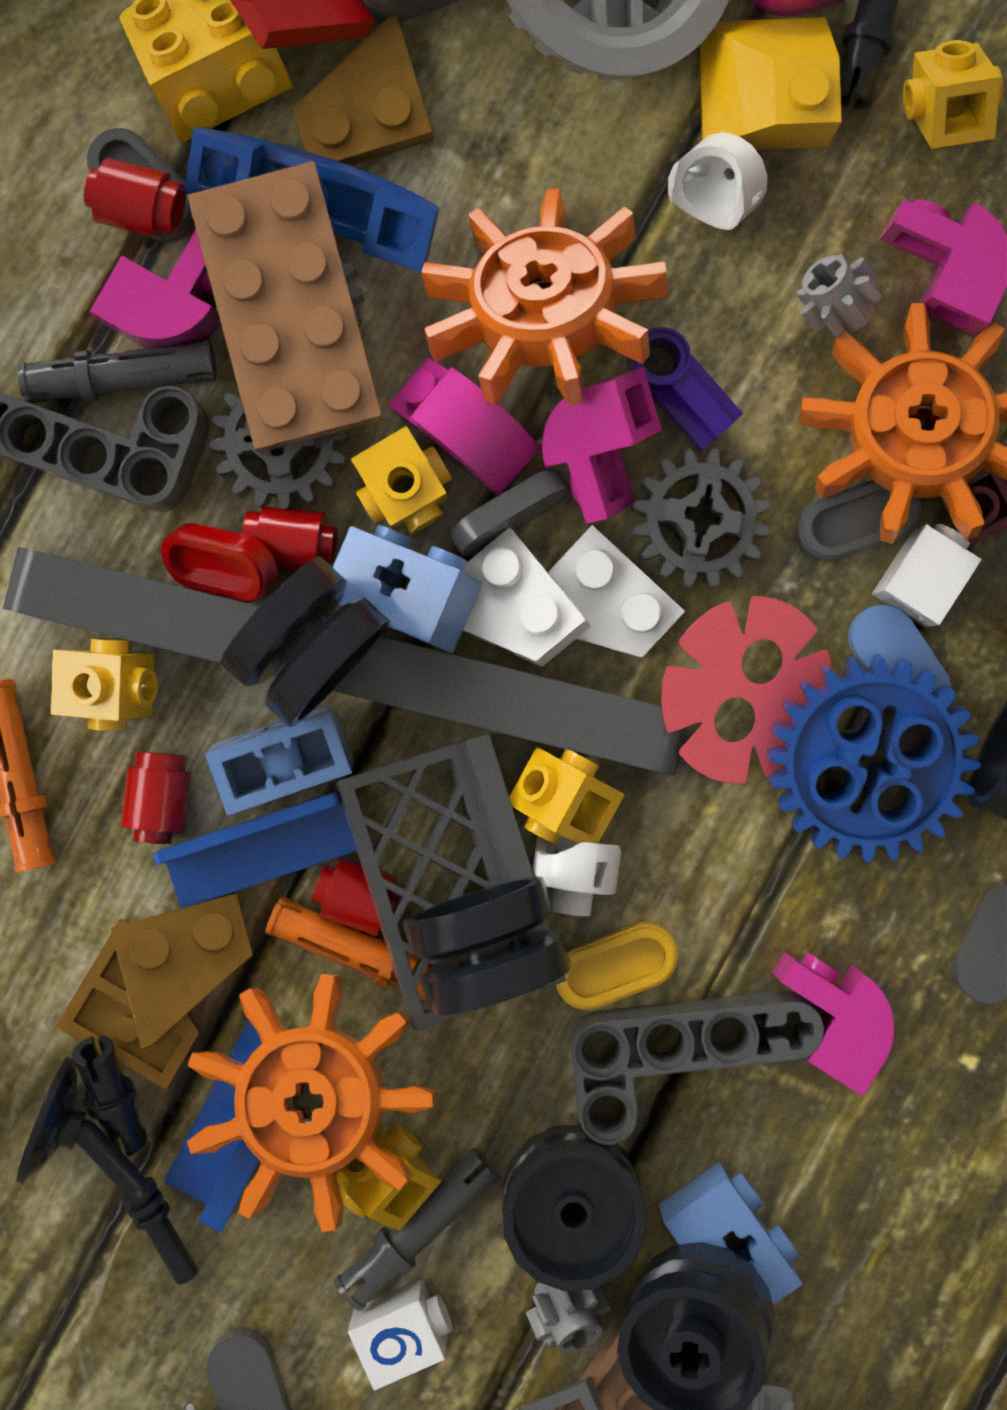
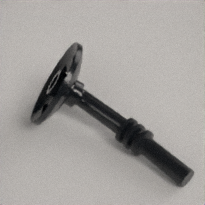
[16,1056,198,1285]

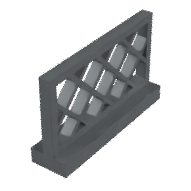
[335,733,566,1031]

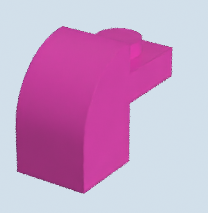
[880,199,1007,337]
[90,230,221,348]
[388,357,540,495]
[542,367,662,524]
[772,952,894,1096]

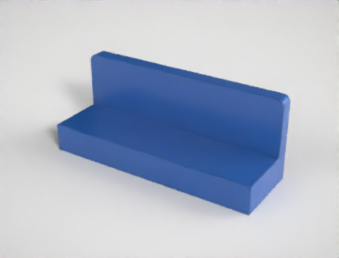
[152,790,357,908]
[165,1020,262,1233]

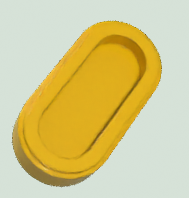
[556,922,678,1010]

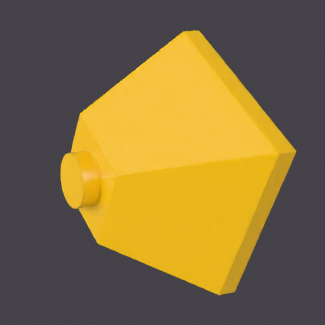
[699,17,842,150]

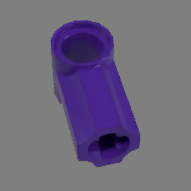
[626,327,743,452]

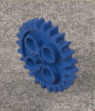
[767,654,981,863]

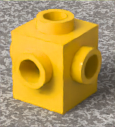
[903,40,1004,149]
[351,426,452,534]
[51,638,158,731]
[509,746,625,845]
[337,1122,442,1231]

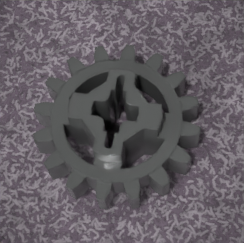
[209,392,351,509]
[631,449,771,589]

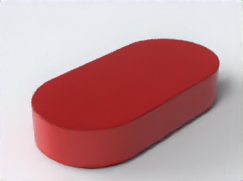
[161,523,278,602]

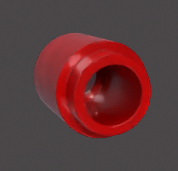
[84,158,186,238]
[242,506,338,573]
[121,751,191,844]
[312,856,405,936]

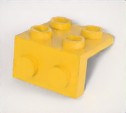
[119,0,294,144]

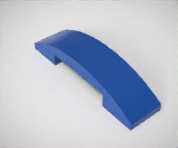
[185,127,440,272]

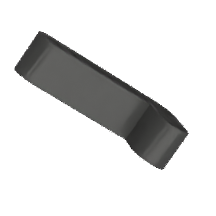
[0,386,210,512]
[570,991,824,1145]

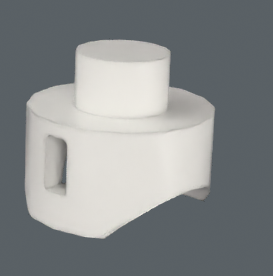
[668,132,768,230]
[532,836,622,916]

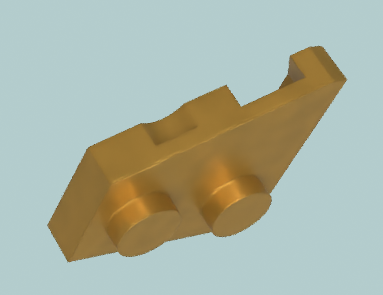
[293,15,434,166]
[111,893,253,1049]
[55,918,202,1090]

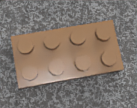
[187,161,384,453]

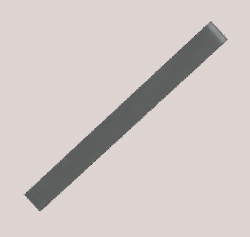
[3,547,687,776]

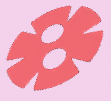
[661,596,833,784]

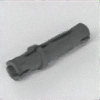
[18,340,217,404]
[334,1148,501,1311]

